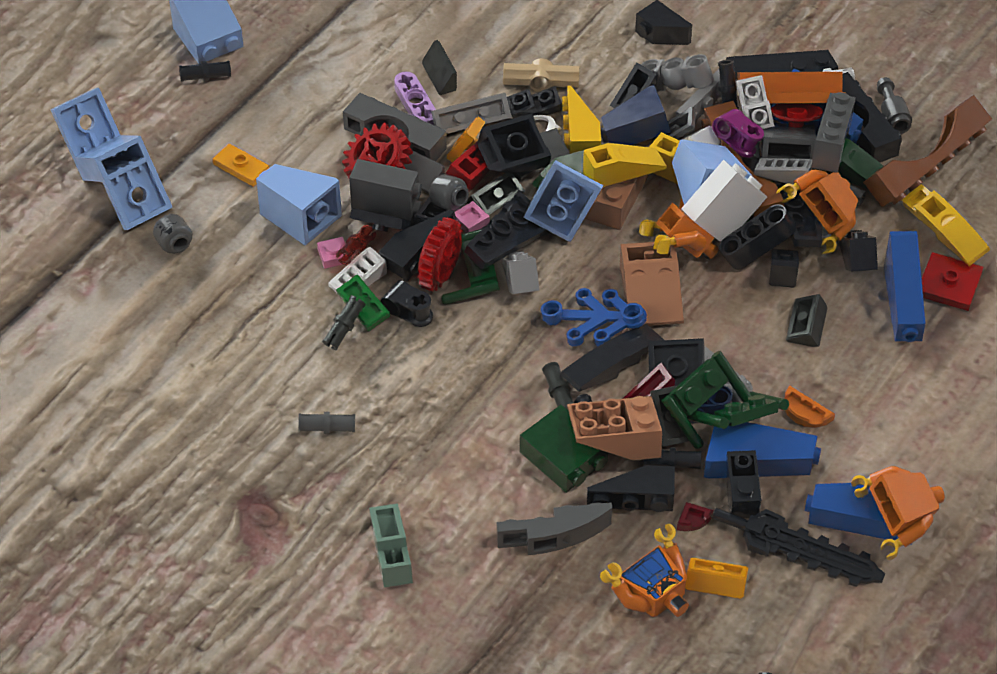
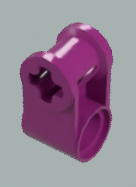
[712,109,764,158]

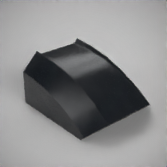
[477,113,551,172]

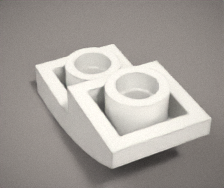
[736,75,774,129]

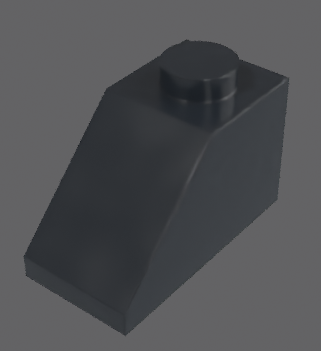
[635,0,693,45]

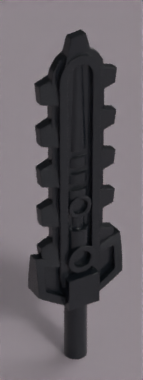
[712,508,886,587]

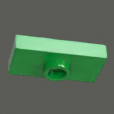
[336,274,390,332]

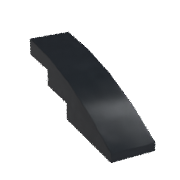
[561,324,664,392]

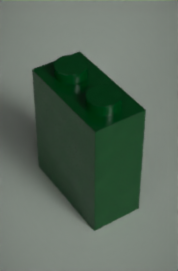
[519,405,608,493]

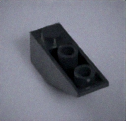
[379,210,456,281]
[587,465,675,512]

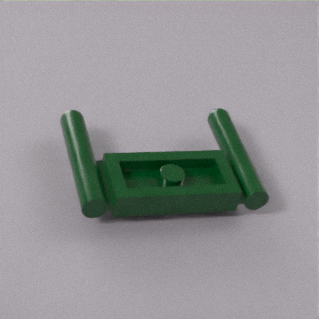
[441,229,500,305]
[662,350,752,449]
[687,391,789,429]

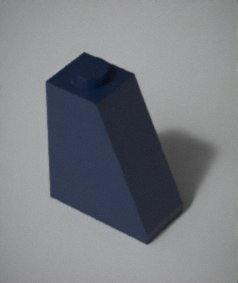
[600,85,671,145]

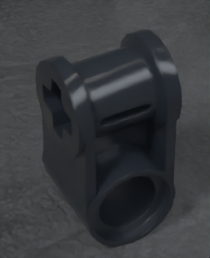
[380,280,433,327]

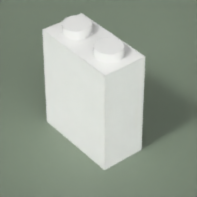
[681,160,767,242]

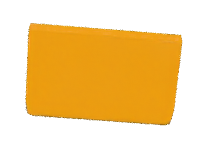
[685,557,749,599]

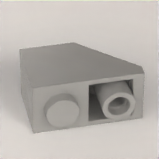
[502,251,539,294]

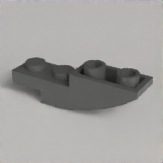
[496,503,612,555]

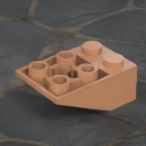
[620,242,684,326]
[567,396,662,460]

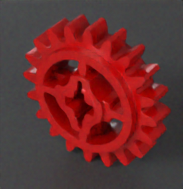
[342,123,413,178]
[418,217,462,291]

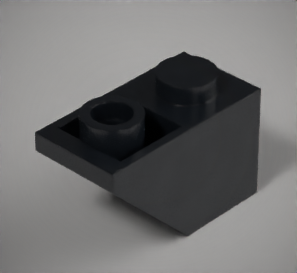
[839,230,878,272]
[726,450,762,518]

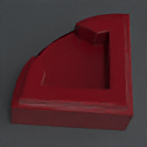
[677,502,714,531]

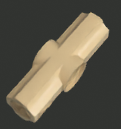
[503,58,580,92]

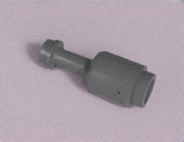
[877,77,912,134]

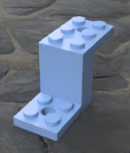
[50,88,173,230]

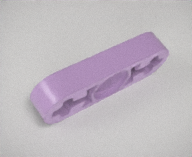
[394,72,436,125]

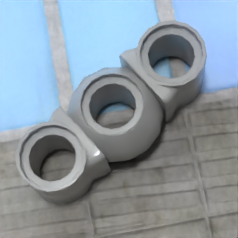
[641,54,714,92]

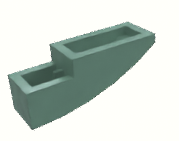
[369,503,413,588]

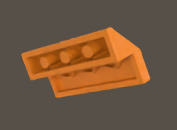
[737,72,846,103]

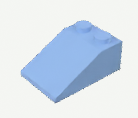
[523,160,603,242]

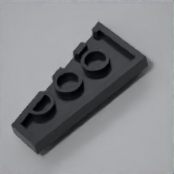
[726,50,838,81]
[772,168,822,248]
[464,190,550,270]

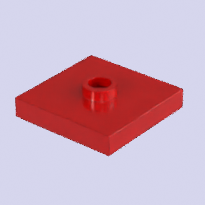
[922,252,984,311]

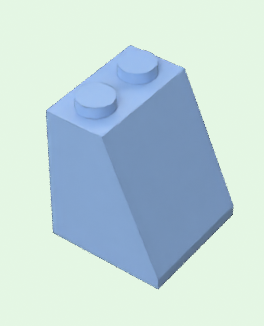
[169,0,244,64]
[672,139,752,205]
[256,164,342,245]

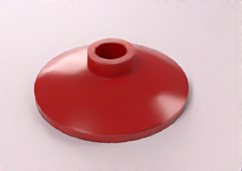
[771,103,823,128]

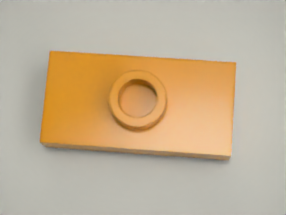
[446,116,485,163]
[213,143,269,187]

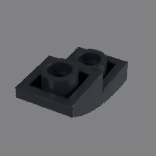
[507,86,563,119]

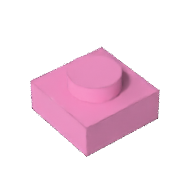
[455,201,490,233]
[317,237,350,269]

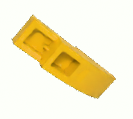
[901,184,990,266]

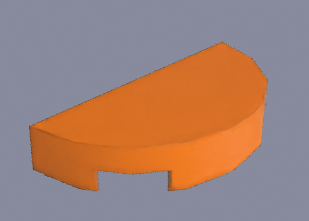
[784,385,835,428]

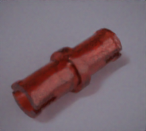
[336,225,376,265]

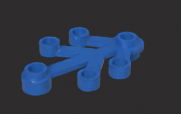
[541,288,647,347]

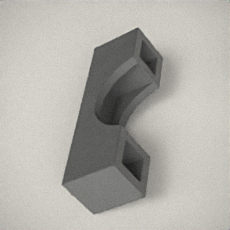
[811,92,856,173]
[343,93,447,161]

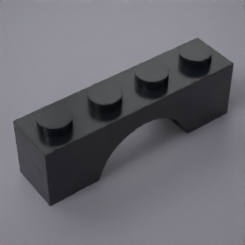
[842,72,902,163]

